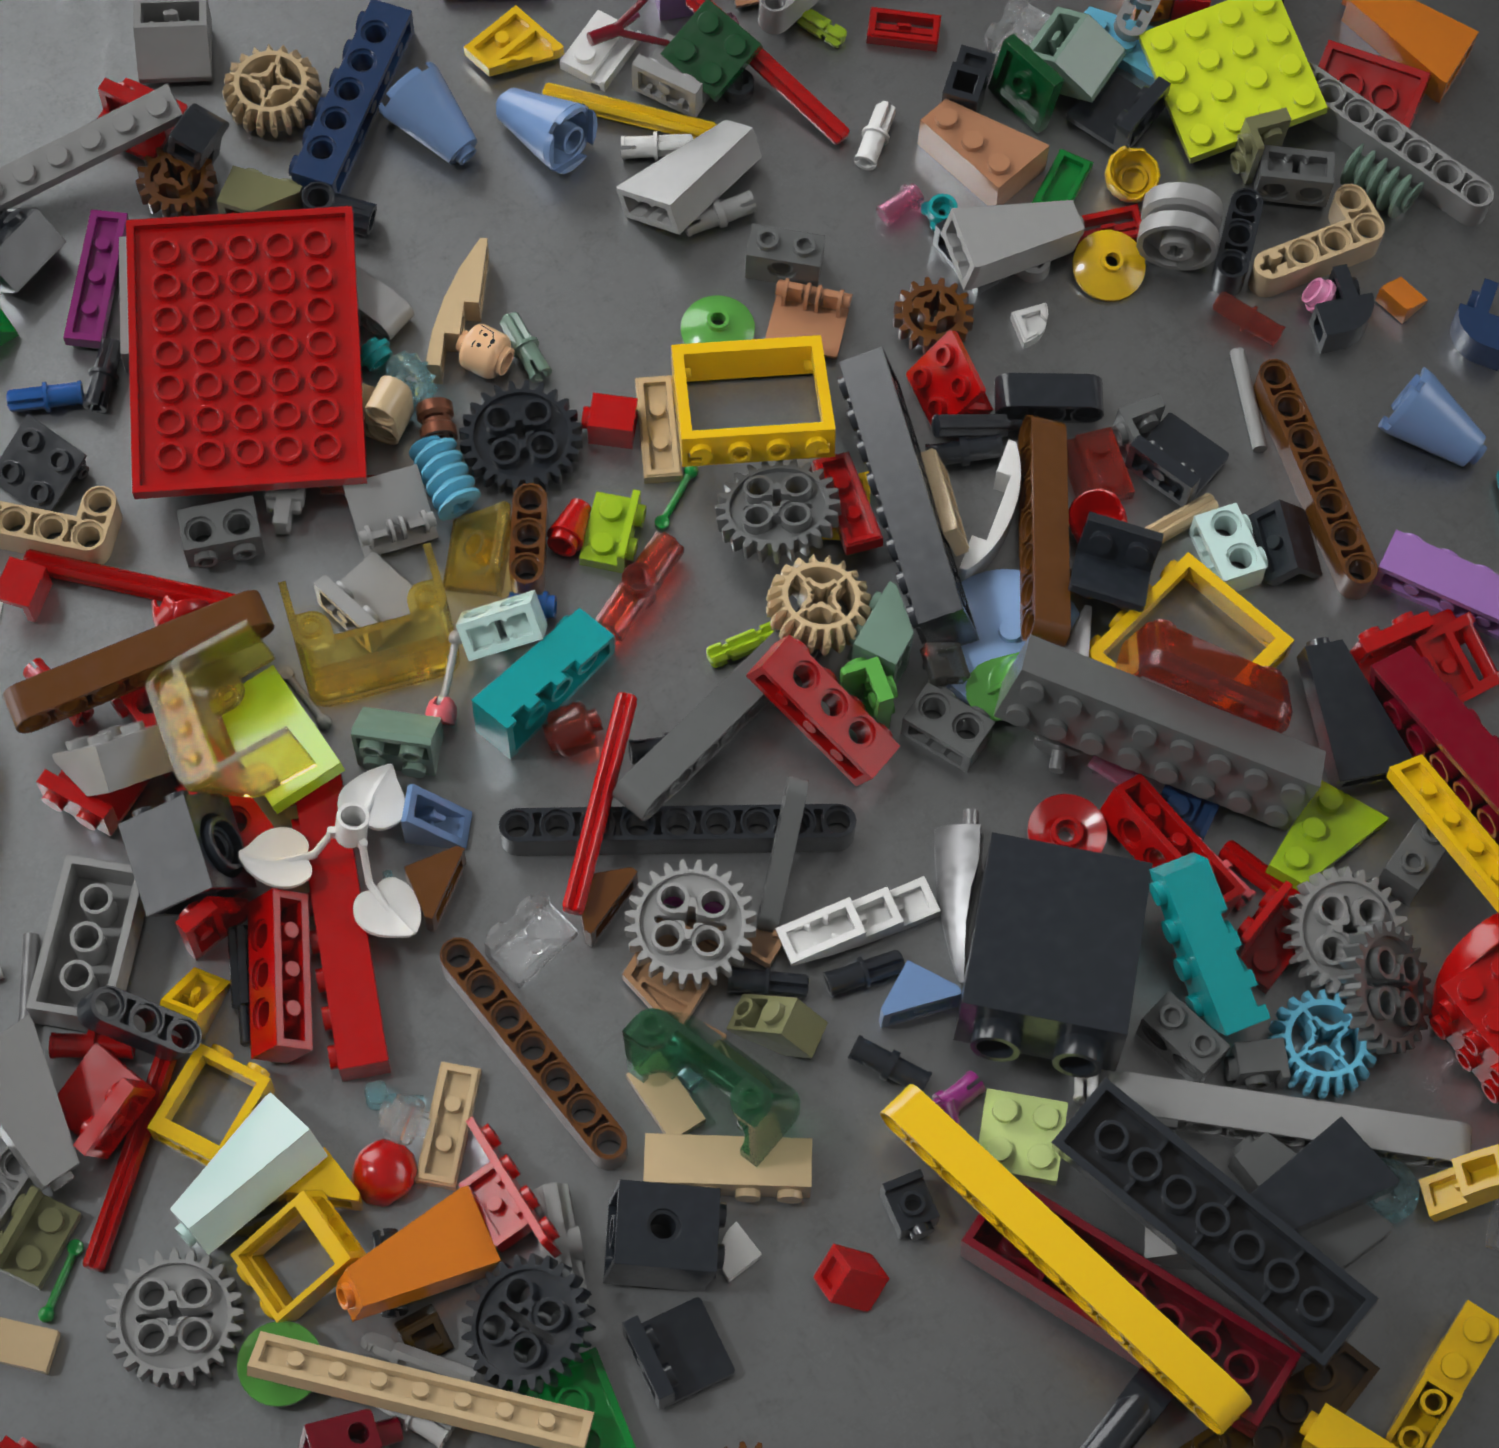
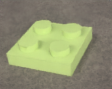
[978,1088,1068,1186]

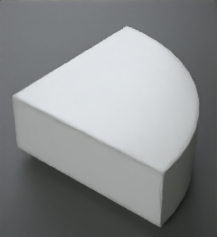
[1010,303,1048,349]
[721,1221,762,1283]

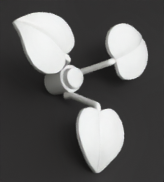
[238,764,421,938]

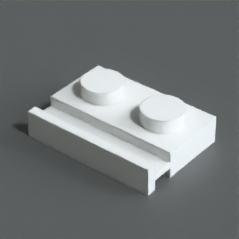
[560,10,642,92]

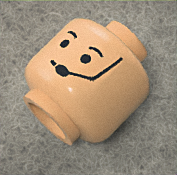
[456,324,515,379]

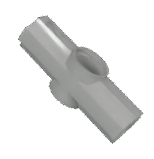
[532,1182,590,1315]

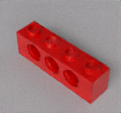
[746,634,900,787]
[1100,773,1246,919]
[247,888,313,1064]

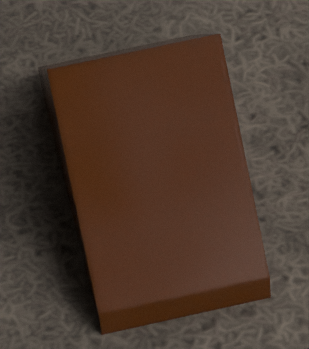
[404,846,467,933]
[580,867,638,947]

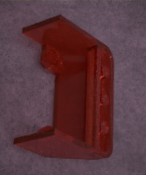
[1115,619,1293,733]

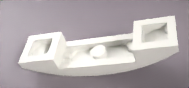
[959,440,1021,582]

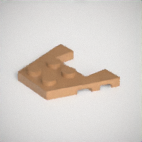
[622,917,783,1070]

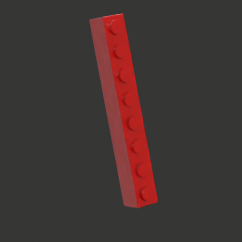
[289,773,391,1082]

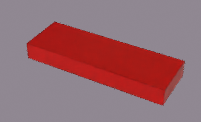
[812,451,883,555]

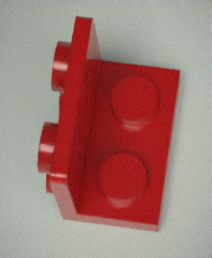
[1236,880,1296,994]
[57,1044,157,1159]

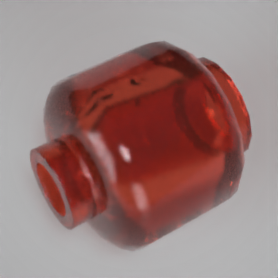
[542,700,604,758]

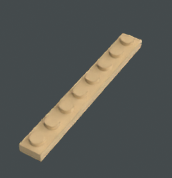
[247,1331,594,1448]

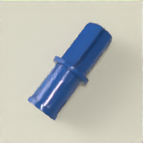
[6,380,85,412]

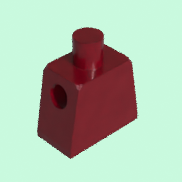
[299,1409,403,1448]

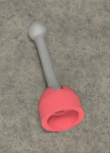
[425,630,462,726]

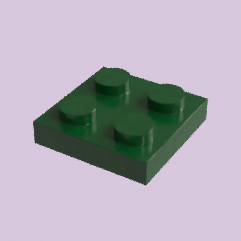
[660,0,763,102]
[988,33,1065,134]

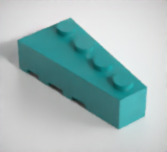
[471,608,615,760]
[1149,852,1271,1036]

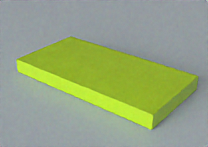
[206,665,345,814]

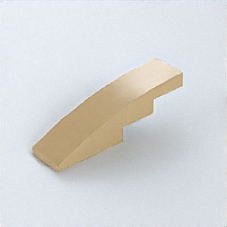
[425,238,489,384]

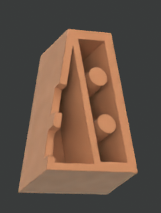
[917,99,1050,206]

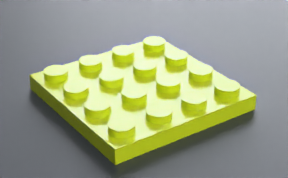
[1138,0,1328,164]

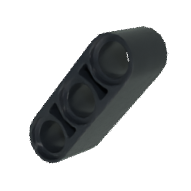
[1211,188,1263,297]
[994,373,1104,423]
[77,985,202,1061]

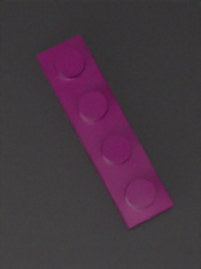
[63,209,129,349]

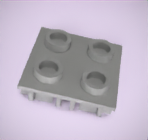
[343,464,439,558]

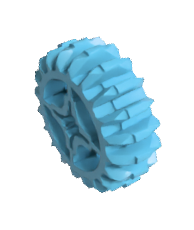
[1268,988,1377,1100]

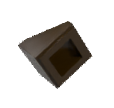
[394,1304,455,1356]

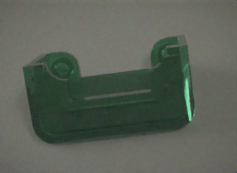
[622,1008,800,1167]

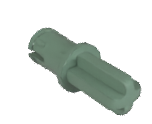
[500,312,552,383]

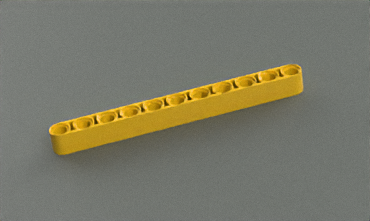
[880,1084,1252,1435]

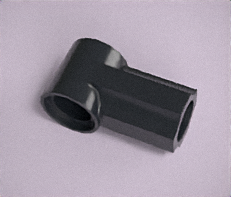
[302,182,377,237]

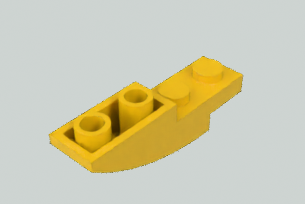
[1418,1144,1499,1222]
[1384,1300,1499,1448]

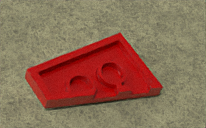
[1318,40,1432,129]

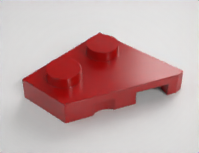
[175,896,249,961]

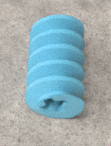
[409,435,481,521]

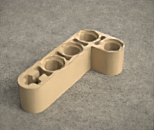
[1248,184,1385,298]
[362,376,414,445]
[0,486,122,565]

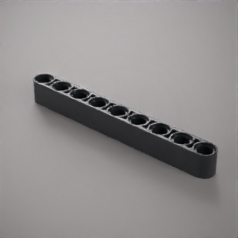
[499,804,857,856]

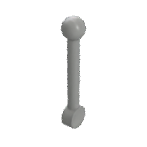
[278,665,332,730]

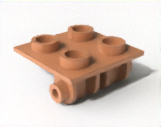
[765,278,853,359]

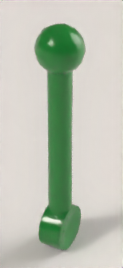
[654,466,699,532]
[38,1239,85,1323]

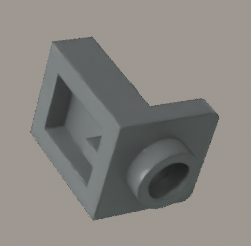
[1112,393,1166,453]

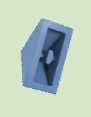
[401,784,472,849]
[879,960,962,1028]

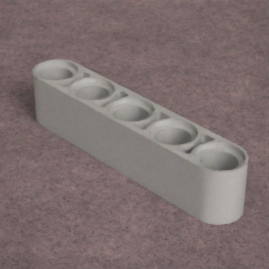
[356,265,414,341]

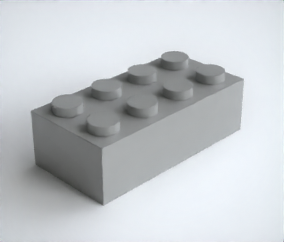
[26,854,145,1032]

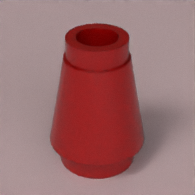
[547,498,591,556]

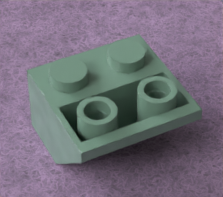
[1029,6,1126,102]
[847,581,914,687]
[351,706,444,778]

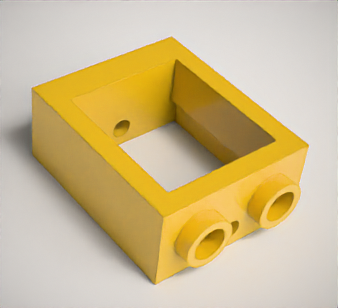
[147,1043,275,1166]
[230,1190,367,1323]

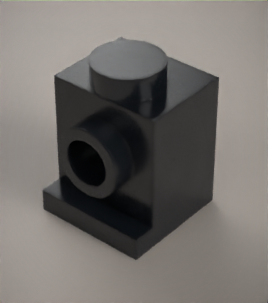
[880,1168,940,1240]

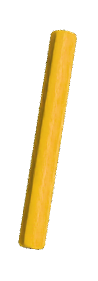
[542,83,717,139]

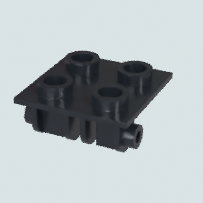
[0,414,89,511]

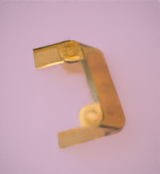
[278,543,460,707]
[145,619,316,798]

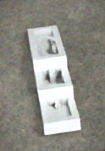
[775,876,941,966]

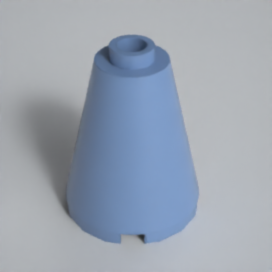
[379,61,477,165]
[496,88,598,174]
[1378,367,1487,467]

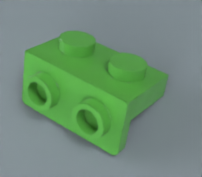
[839,656,898,729]

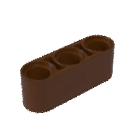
[509,483,549,595]

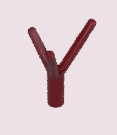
[586,0,670,46]

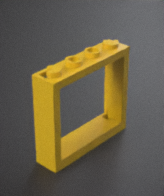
[671,335,836,467]
[1089,552,1295,714]

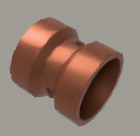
[415,397,458,441]

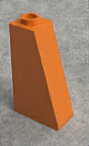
[1341,0,1479,103]
[336,1185,501,1322]

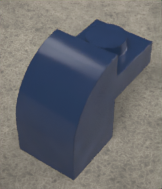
[1450,278,1499,371]

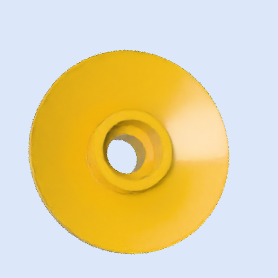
[1072,230,1146,302]

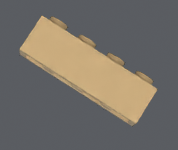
[643,1133,812,1204]

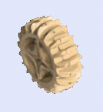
[222,44,322,139]
[766,554,872,657]

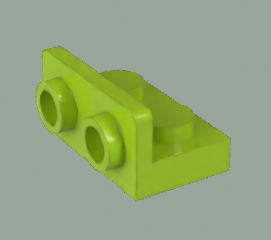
[579,489,647,574]

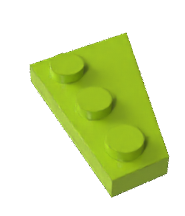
[1265,780,1389,891]

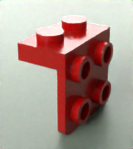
[36,736,151,836]

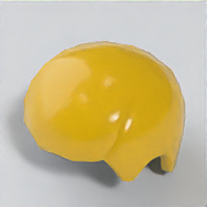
[1104,146,1161,203]

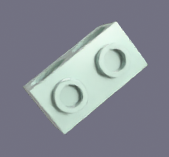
[1189,503,1268,592]
[456,590,548,661]

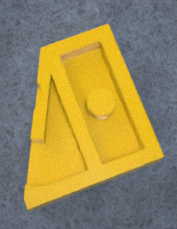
[464,5,564,77]

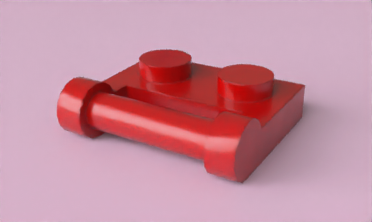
[1410,611,1499,703]

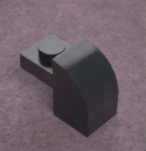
[942,44,996,113]
[167,103,229,171]
[1309,264,1374,354]

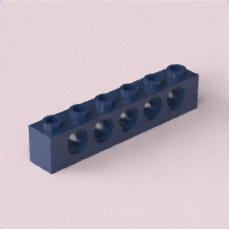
[288,0,414,194]

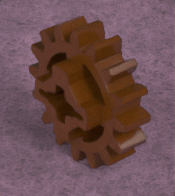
[135,147,218,217]
[893,277,974,354]

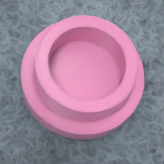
[1302,277,1336,313]

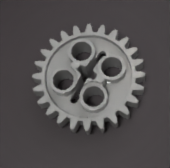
[625,859,756,990]
[1281,866,1409,999]
[104,1247,246,1389]

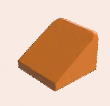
[1375,277,1428,324]

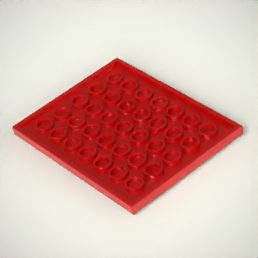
[126,206,367,499]

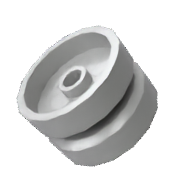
[1136,182,1224,271]

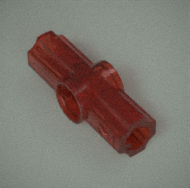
[595,532,684,642]

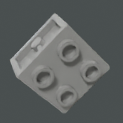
[632,34,709,118]
[313,552,426,653]

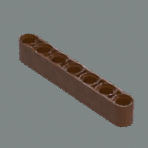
[1253,359,1378,600]
[1018,415,1071,647]
[2,590,275,734]
[440,937,628,1171]

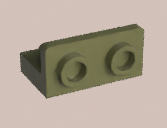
[1231,107,1292,185]
[0,1185,83,1291]

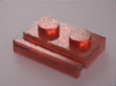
[1067,427,1135,501]

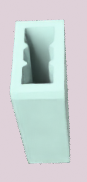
[170,1092,328,1255]

